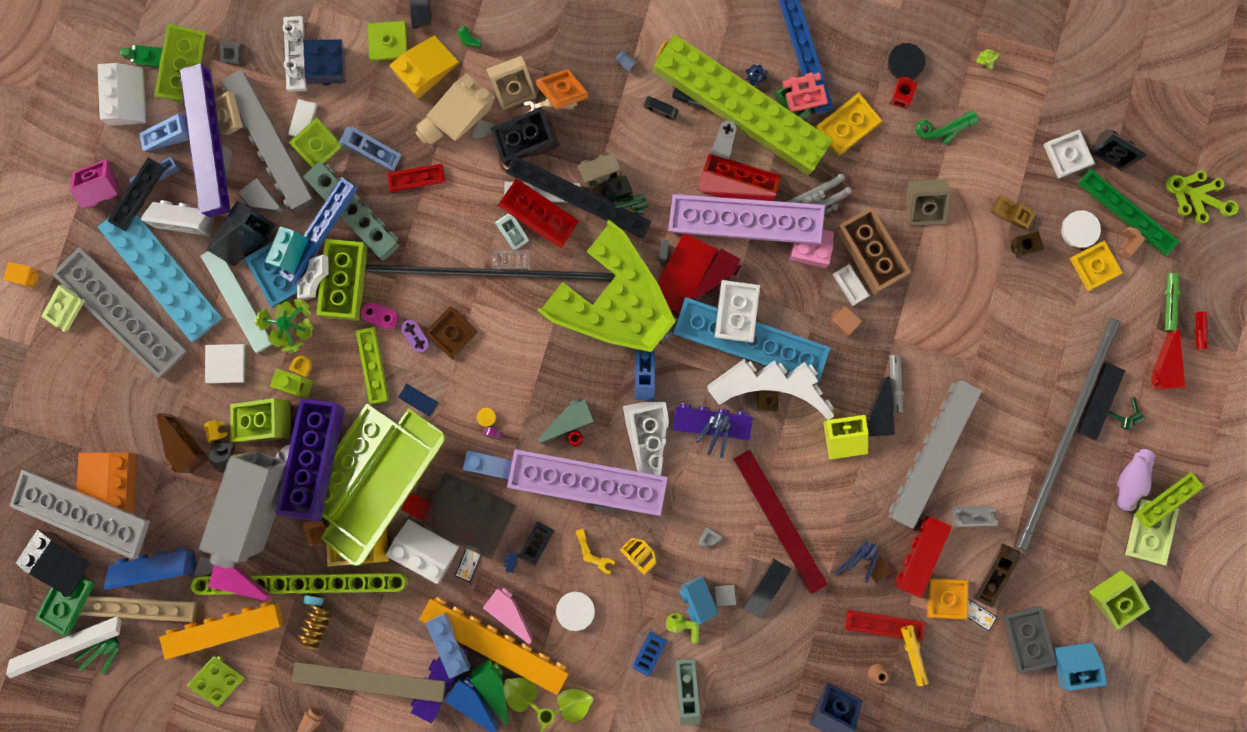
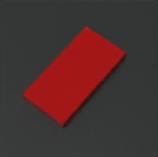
[497,178,579,249]
[657,234,718,315]

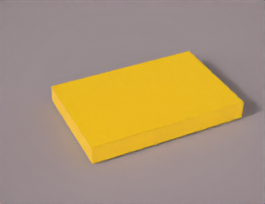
[815,93,882,157]

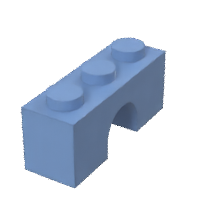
[425,612,471,678]

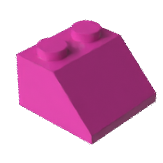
[69,159,118,209]

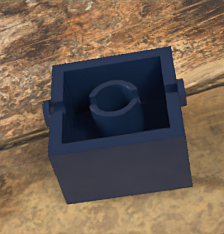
[303,39,346,86]

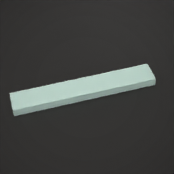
[201,251,274,354]

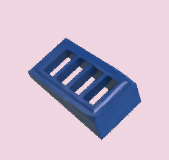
[632,631,667,677]

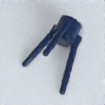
[696,412,731,458]
[834,541,879,583]

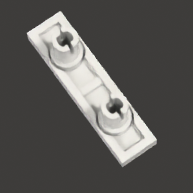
[283,16,307,92]

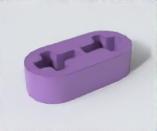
[401,320,430,354]

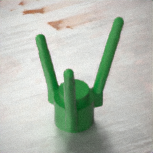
[73,637,120,674]

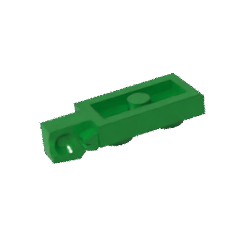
[120,45,163,68]

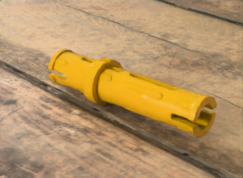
[901,626,929,686]

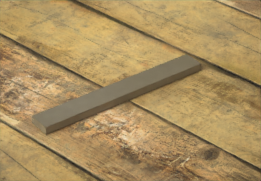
[292,662,447,702]

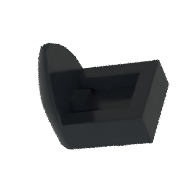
[602,175,633,199]
[209,441,235,473]

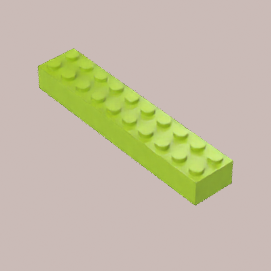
[652,34,833,176]

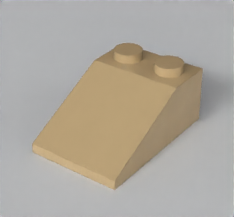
[426,73,495,141]

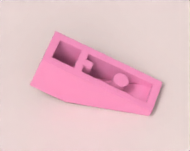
[483,588,533,644]

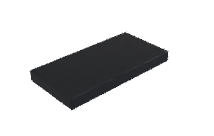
[1136,580,1212,664]

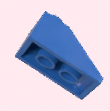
[445,675,501,732]

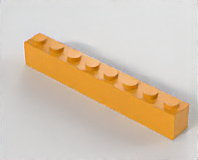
[419,596,569,695]

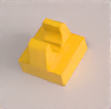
[204,420,227,443]

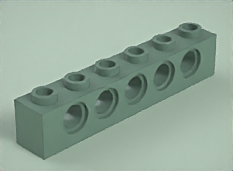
[303,161,400,262]

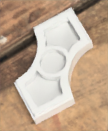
[297,255,328,301]

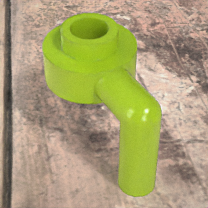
[666,613,699,644]

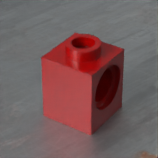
[889,77,918,110]

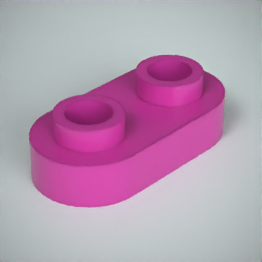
[361,303,399,329]

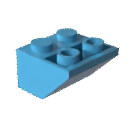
[679,576,718,625]
[1053,642,1107,691]

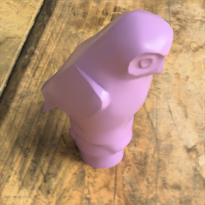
[1117,449,1156,511]

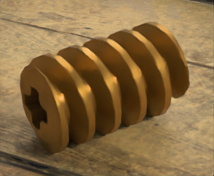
[298,605,332,650]

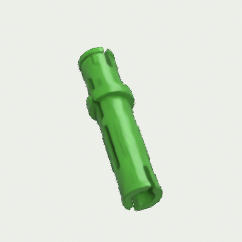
[1164,273,1181,331]

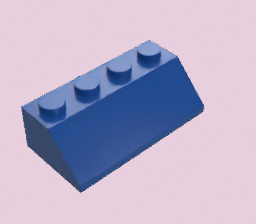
[104,547,196,590]

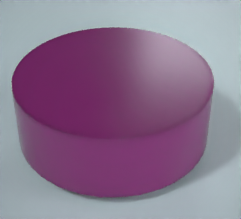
[483,427,503,440]

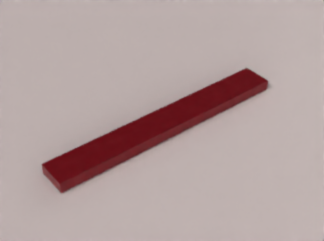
[733,449,828,595]

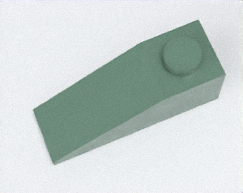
[538,398,594,443]
[675,659,700,726]

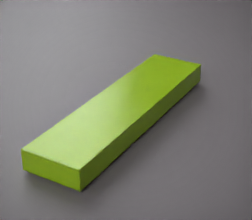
[356,327,390,405]
[1134,472,1204,530]

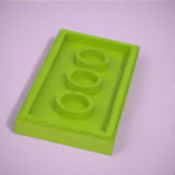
[154,23,206,104]

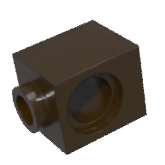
[1011,231,1044,259]
[756,391,779,413]

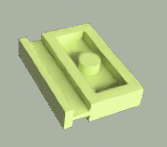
[42,284,85,332]

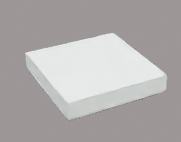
[1043,130,1095,179]
[205,344,246,384]

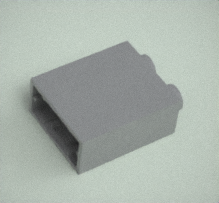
[199,451,286,568]

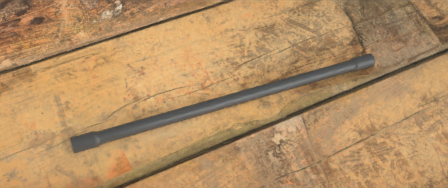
[1015,318,1121,551]

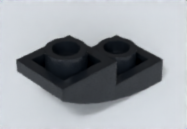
[410,0,432,29]

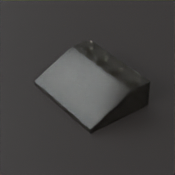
[422,472,517,560]

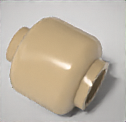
[416,118,444,144]

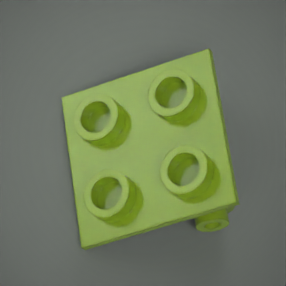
[187,655,245,707]

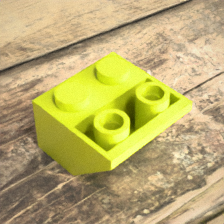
[823,415,868,460]

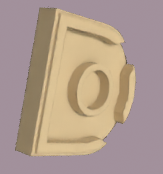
[215,91,243,135]

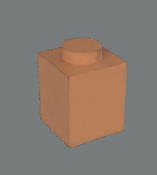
[829,306,862,337]

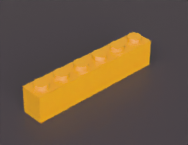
[159,600,285,660]

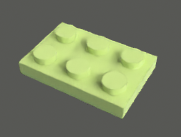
[1125,499,1179,566]

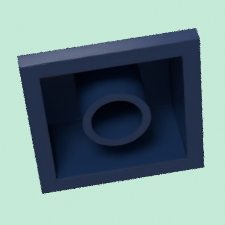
[810,682,863,732]

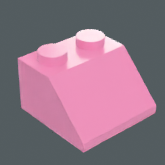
[789,229,834,269]

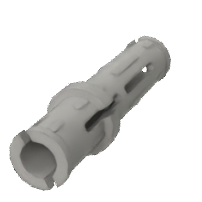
[889,355,904,413]

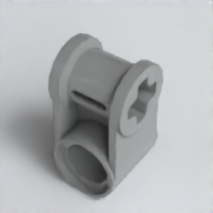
[711,121,737,160]

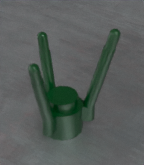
[606,194,648,215]

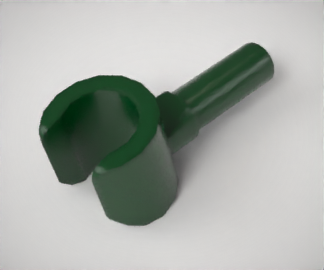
[1129,397,1144,425]
[1108,410,1133,430]

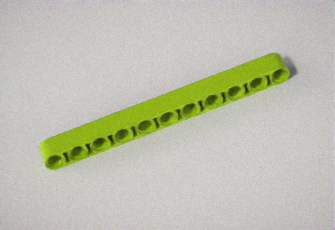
[191,572,408,595]

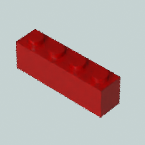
[895,516,952,598]

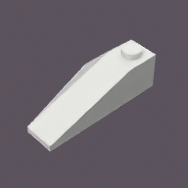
[623,402,669,476]

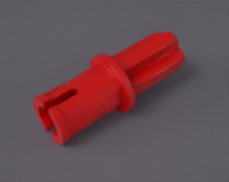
[1193,311,1210,349]

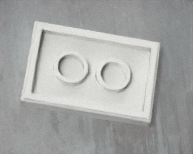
[715,280,760,343]

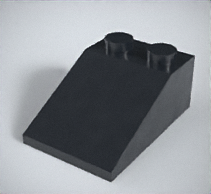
[490,106,560,164]
[1090,129,1146,172]
[15,530,92,597]

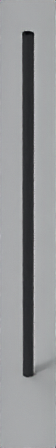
[366,265,616,280]

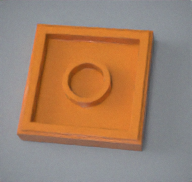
[536,69,589,109]

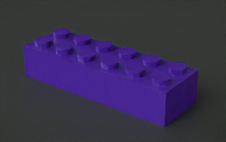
[275,398,345,522]

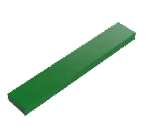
[1077,169,1180,257]

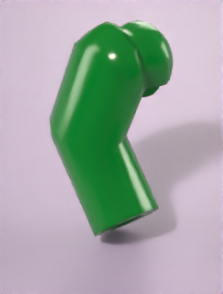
[457,26,482,48]

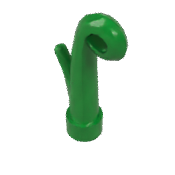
[916,110,979,144]

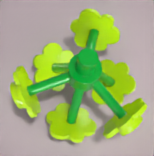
[255,299,313,353]

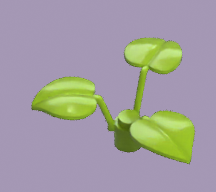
[504,678,593,732]

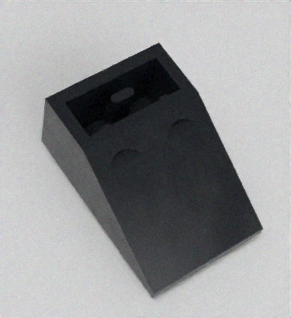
[206,201,276,266]

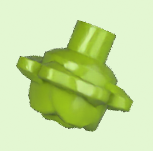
[976,49,1000,70]

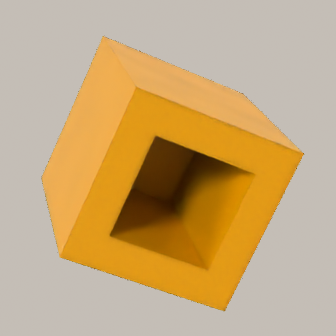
[3,262,39,288]

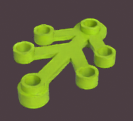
[1166,170,1238,224]

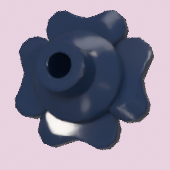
[745,64,767,86]

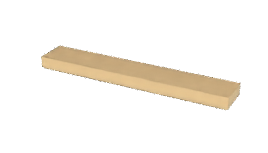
[79,595,197,622]

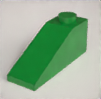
[471,659,509,725]

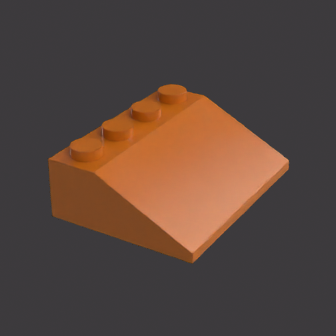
[76,453,137,514]

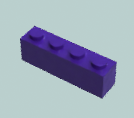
[672,404,753,441]
[410,642,470,724]

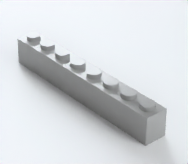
[221,70,316,214]
[888,380,982,529]

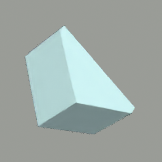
[495,213,529,251]

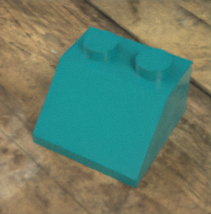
[264,226,309,274]

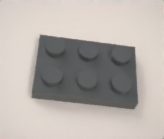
[1001,606,1057,674]

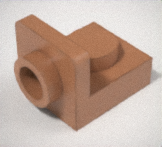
[1118,227,1146,259]

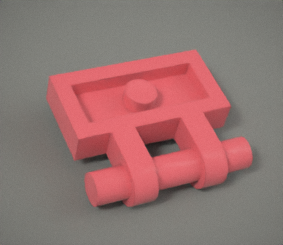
[782,73,828,112]

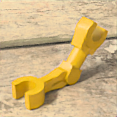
[576,528,615,574]

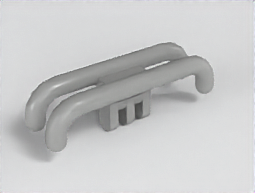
[787,174,852,208]

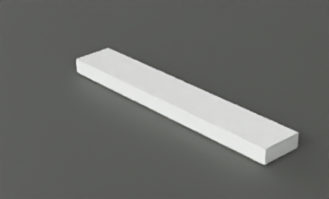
[6,616,122,678]

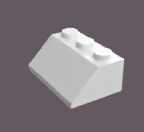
[98,63,146,126]
[141,200,215,236]
[386,519,460,584]

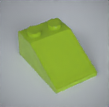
[230,398,291,443]

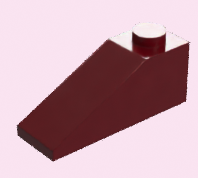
[692,248,742,301]

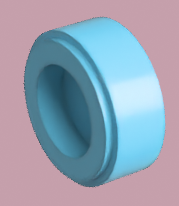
[303,595,324,606]

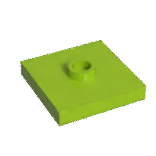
[368,21,407,62]
[289,117,343,168]

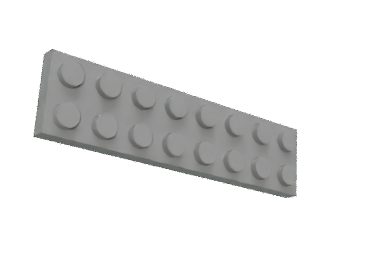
[52,247,188,379]
[9,470,150,559]

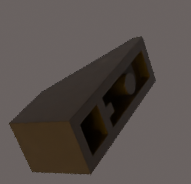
[974,543,1020,608]

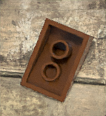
[156,413,209,473]

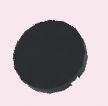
[887,43,926,80]

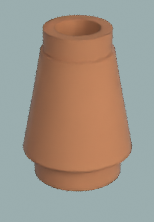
[868,664,888,684]
[297,707,324,732]

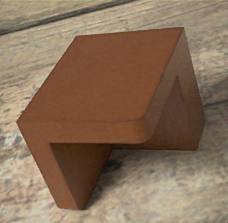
[302,517,328,546]

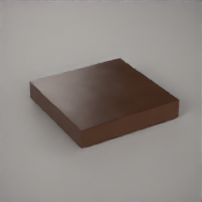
[424,306,478,359]

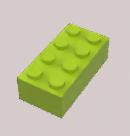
[316,239,368,321]

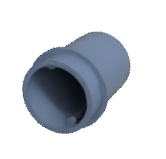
[615,50,638,73]

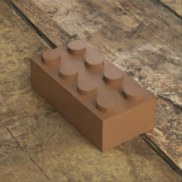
[835,207,911,294]

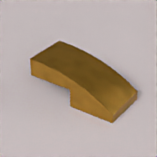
[990,195,1036,229]

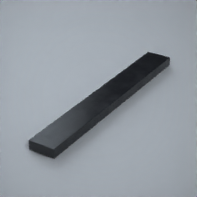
[506,155,652,238]

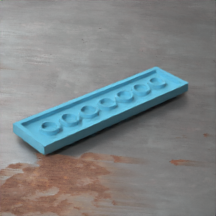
[98,214,223,342]

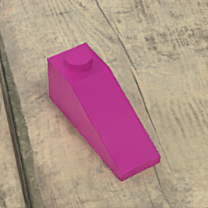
[208,564,273,601]

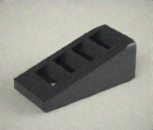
[518,522,554,567]

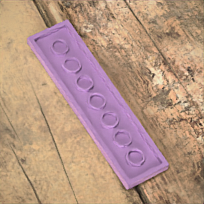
[668,194,825,244]
[507,449,667,516]

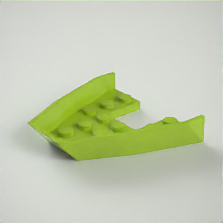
[537,220,676,352]

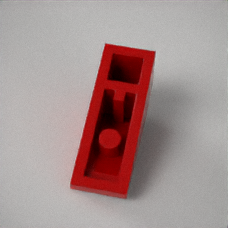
[1151,330,1186,390]

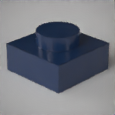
[503,551,519,573]

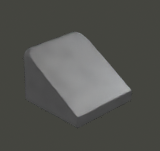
[220,41,243,64]

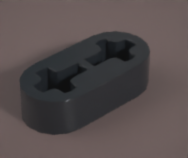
[643,96,679,121]

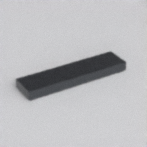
[108,157,166,232]
[1077,363,1126,441]

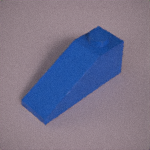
[635,348,655,401]

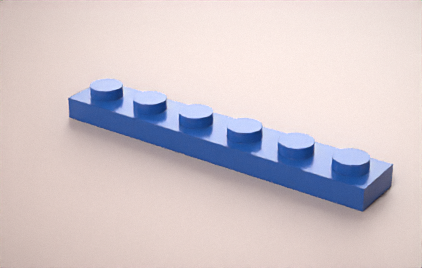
[279,177,358,284]

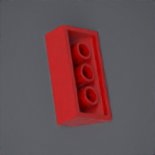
[697,153,781,201]

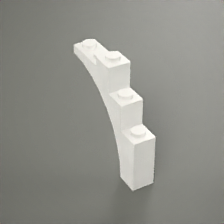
[707,359,834,420]

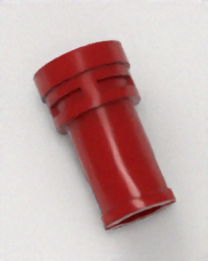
[568,431,584,447]

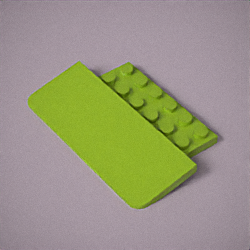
[321,403,445,566]

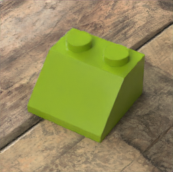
[1089,570,1150,631]

